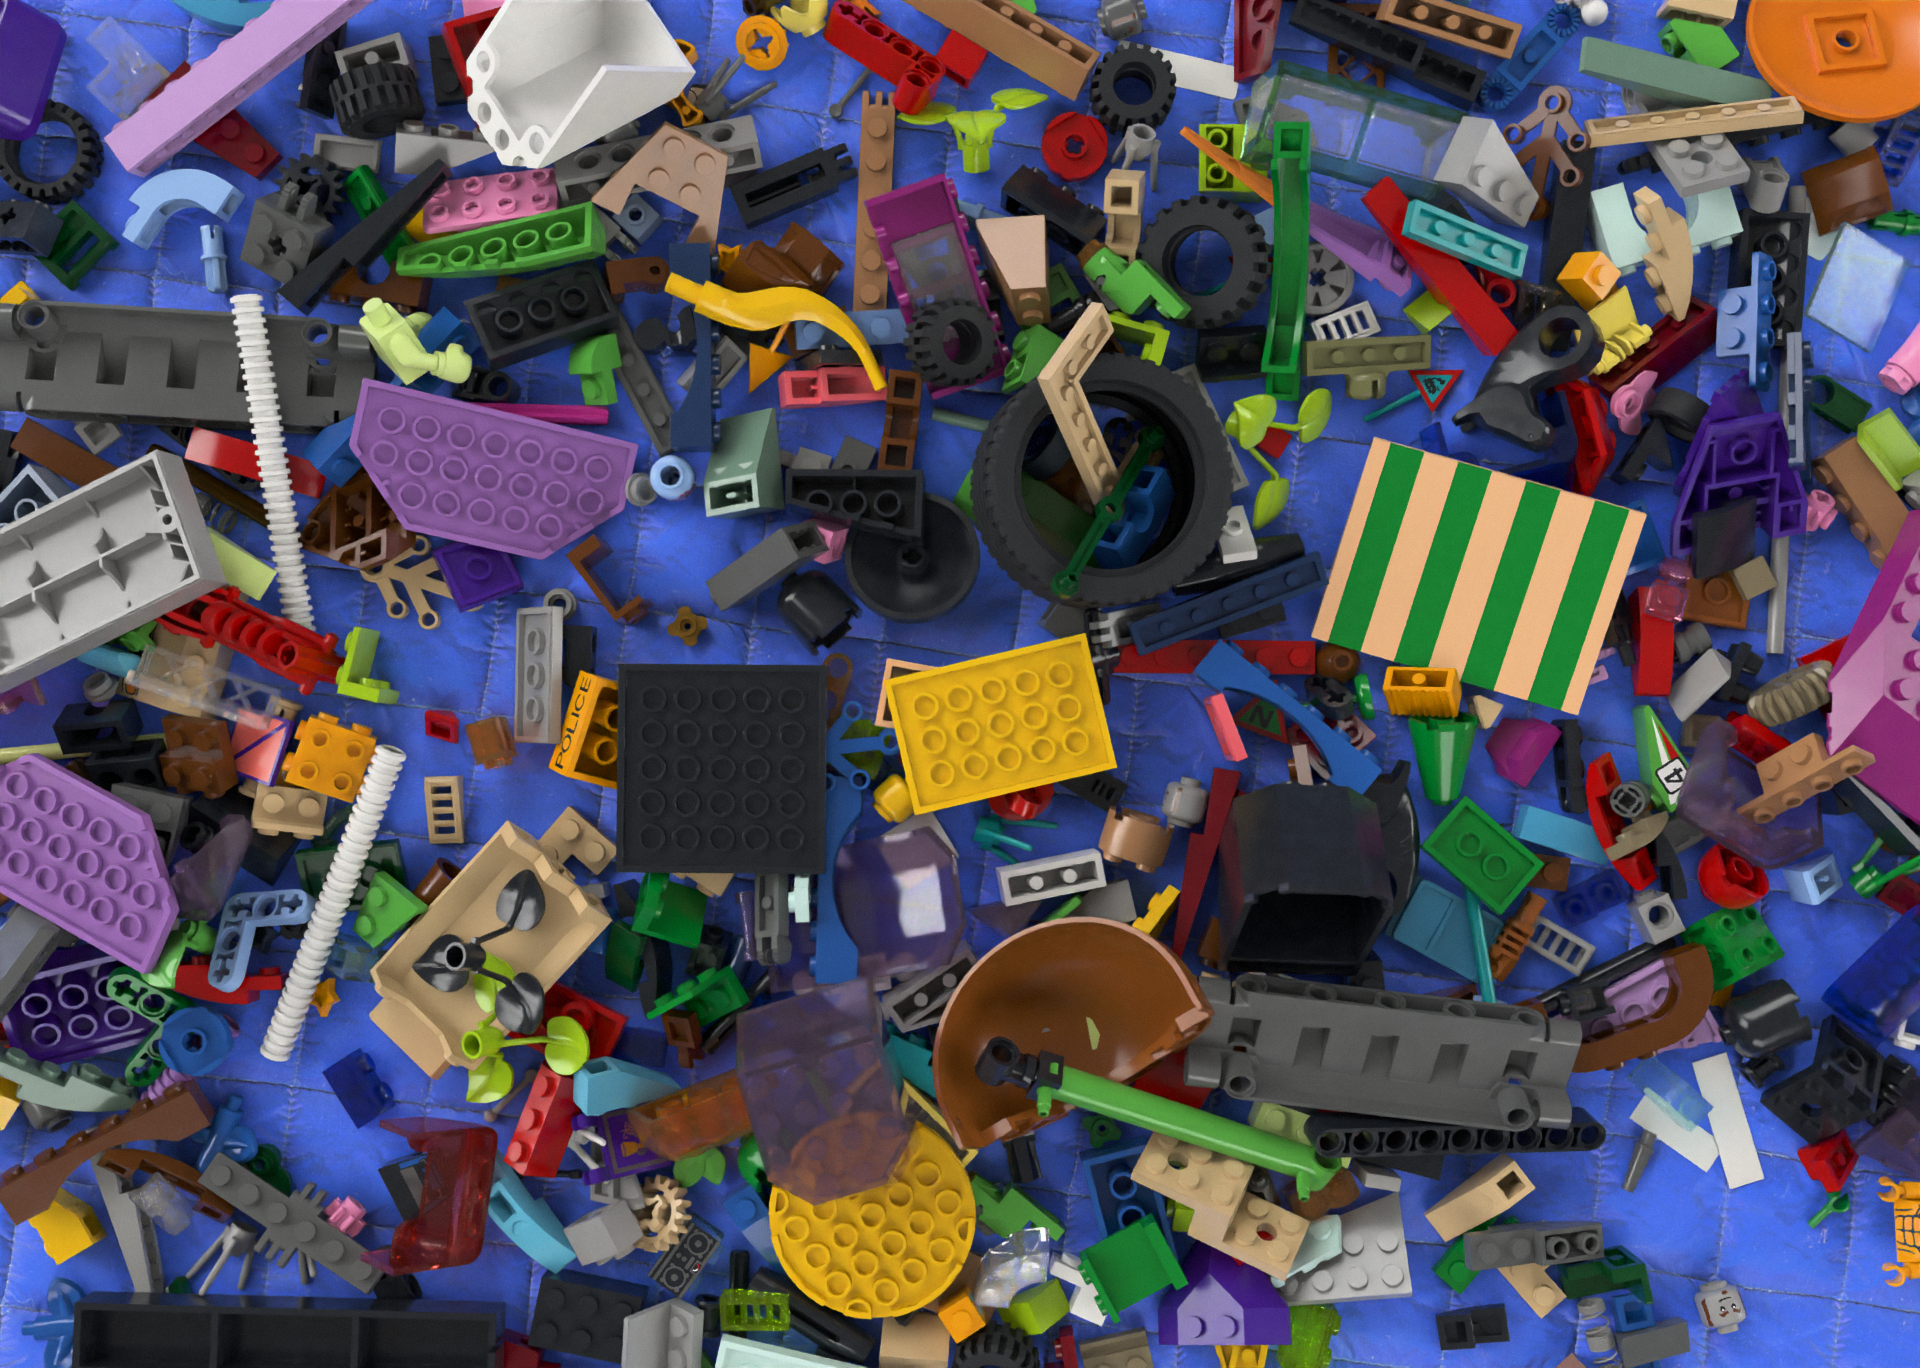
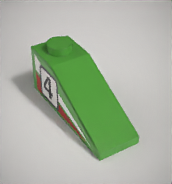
[1632,705,1705,813]

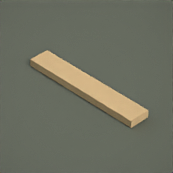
[1583,96,1805,148]

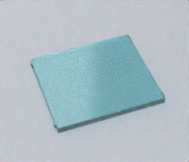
[1803,222,1910,353]

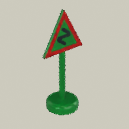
[1232,673,1375,745]

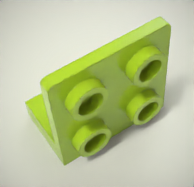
[1108,311,1170,366]
[336,626,400,704]

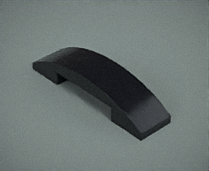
[613,879,672,1018]

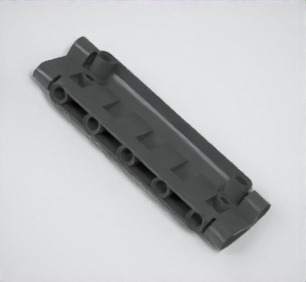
[0,300,378,435]
[1183,974,1582,1132]

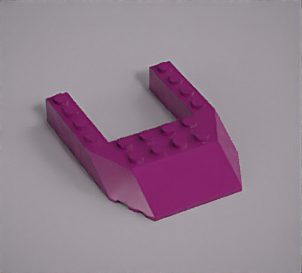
[1826,509,1920,826]

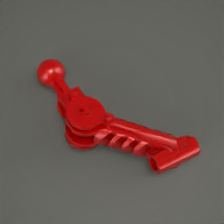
[154,585,346,696]

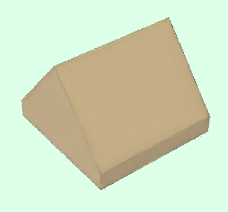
[1465,695,1504,729]

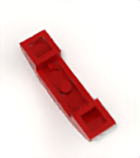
[184,426,327,499]
[1586,752,1657,891]

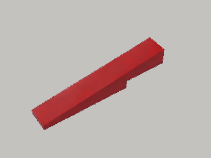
[1360,176,1518,356]

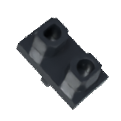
[1709,642,1764,704]

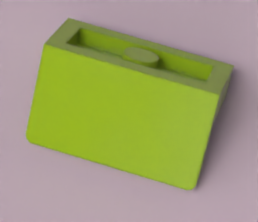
[1857,407,1920,492]

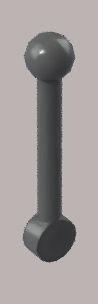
[829,67,875,119]

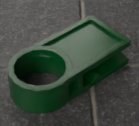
[1809,375,1872,434]

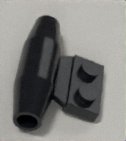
[1171,533,1305,639]
[746,1266,875,1365]

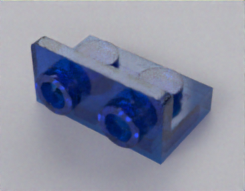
[322,1048,396,1129]

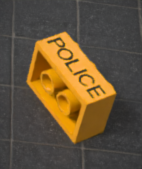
[548,670,618,789]

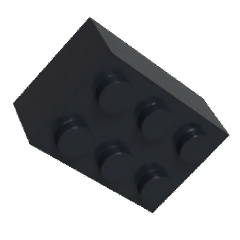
[528,1269,649,1364]

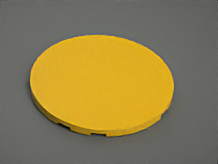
[768,1110,976,1320]

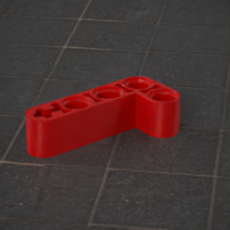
[823,0,946,115]

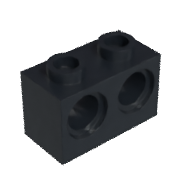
[85,738,168,793]

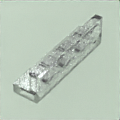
[124,643,283,730]

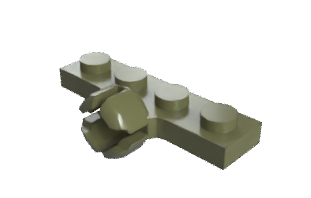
[1301,334,1431,400]

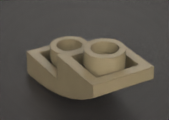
[1605,810,1669,862]

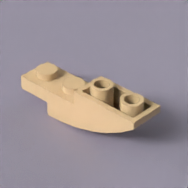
[1633,186,1693,322]

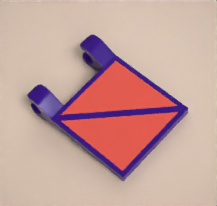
[217,697,295,787]

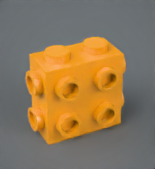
[282,711,377,803]

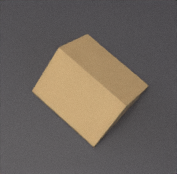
[879,1312,950,1368]

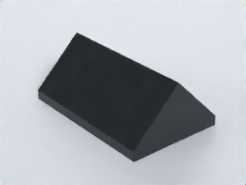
[187,784,303,886]

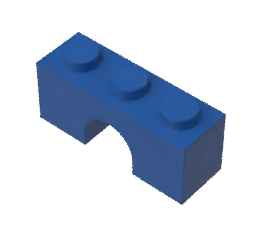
[1092,464,1177,570]

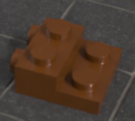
[159,713,239,799]

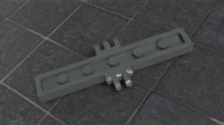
[197,1152,390,1295]

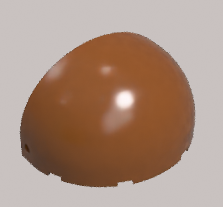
[932,917,1215,1150]

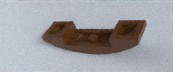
[96,1149,234,1224]

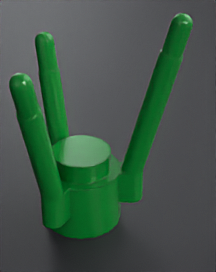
[1848,837,1920,899]

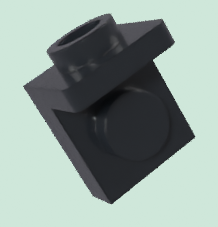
[685,924,733,977]

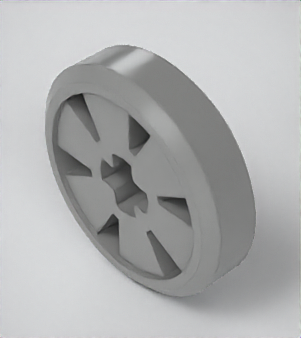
[1306,241,1354,317]

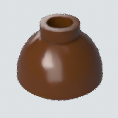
[1315,642,1361,685]

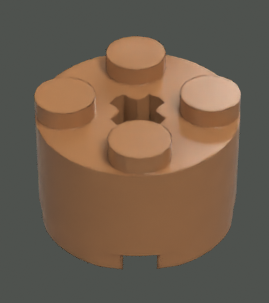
[1098,806,1175,873]

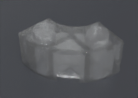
[974,1228,1049,1308]

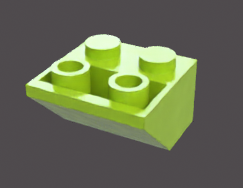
[1198,124,1267,203]

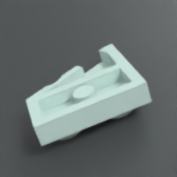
[788,874,814,923]

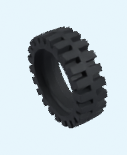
[0,99,104,205]

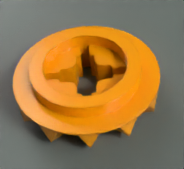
[736,14,789,71]

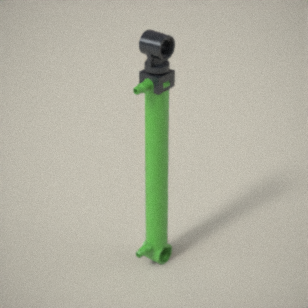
[974,1036,1342,1202]

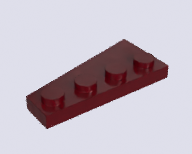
[1234,0,1282,85]
[138,61,284,181]

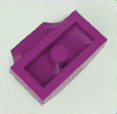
[1485,717,1562,788]

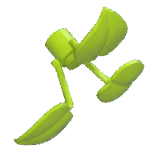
[896,88,1049,173]
[1225,388,1332,531]
[461,951,590,1103]

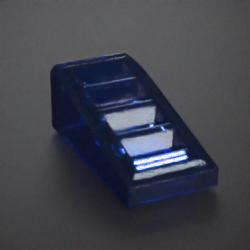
[1875,111,1920,188]

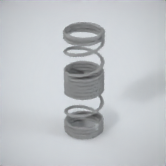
[1577,1297,1623,1368]

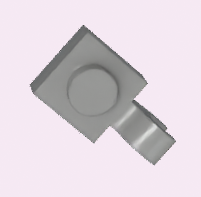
[779,446,832,469]

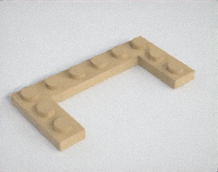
[1037,302,1165,520]

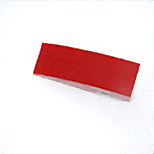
[1628,586,1674,697]

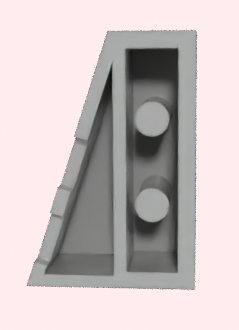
[882,939,980,1033]

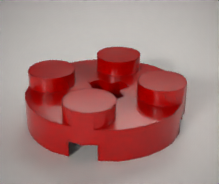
[1041,112,1108,183]

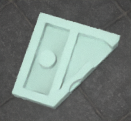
[1271,1214,1342,1288]

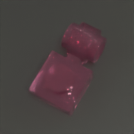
[1644,556,1693,624]

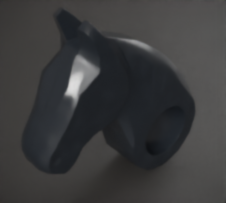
[1451,305,1605,453]
[1363,759,1420,918]

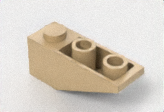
[1423,1153,1535,1242]

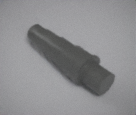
[1622,1129,1657,1193]

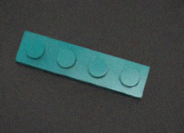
[1401,199,1528,280]

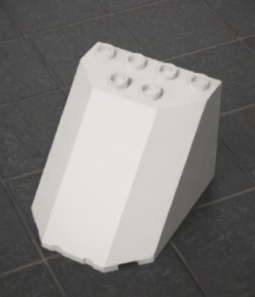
[466,0,696,169]

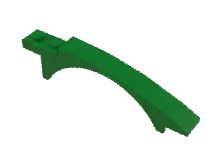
[1261,121,1311,401]

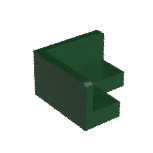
[1557,1245,1653,1305]

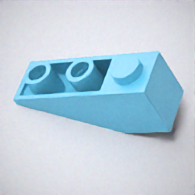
[573,1056,682,1116]

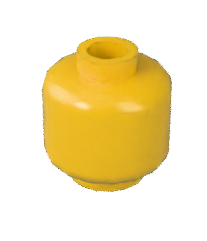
[871,774,914,824]

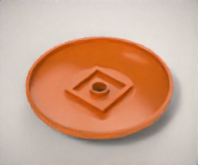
[1745,0,1920,123]

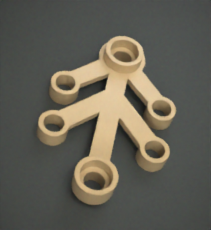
[359,535,484,630]

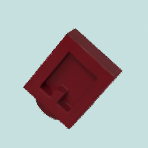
[1044,1325,1078,1368]

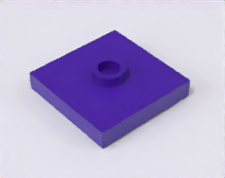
[432,541,524,613]

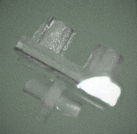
[128,1171,197,1236]

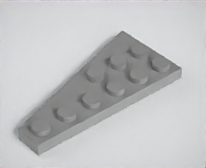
[1267,1192,1413,1306]

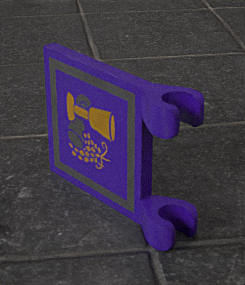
[571,1100,672,1186]

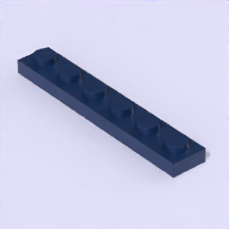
[1126,551,1329,656]

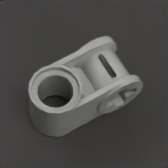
[1737,156,1790,214]

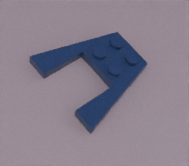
[1787,332,1815,484]

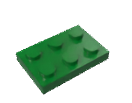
[1419,795,1544,916]

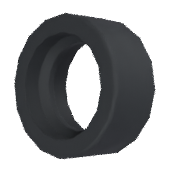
[1647,387,1710,444]

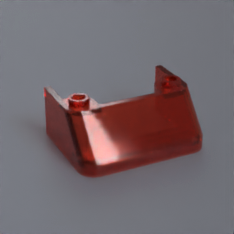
[360,1116,498,1276]

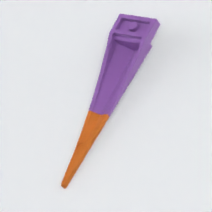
[1179,126,1413,297]

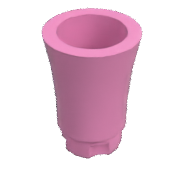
[1877,321,1920,395]

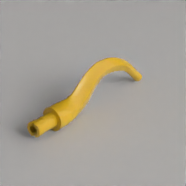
[664,272,887,392]

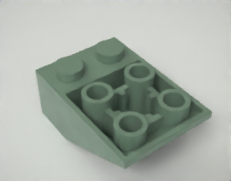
[703,408,785,519]

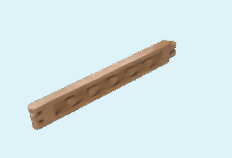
[853,90,896,311]

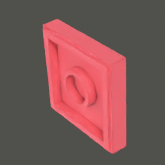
[1202,693,1248,762]

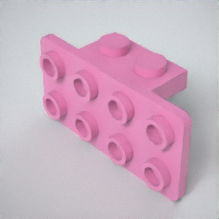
[422,167,559,234]

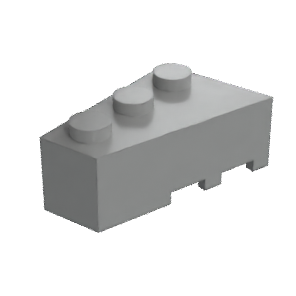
[1434,116,1539,228]

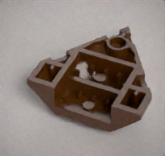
[298,466,416,572]

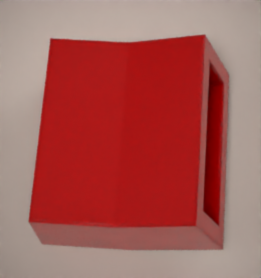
[935,29,989,90]

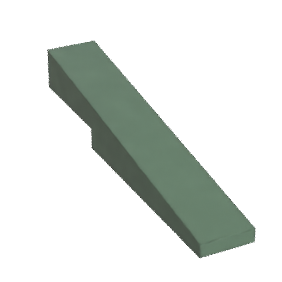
[1578,36,1772,108]

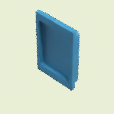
[1382,875,1506,985]

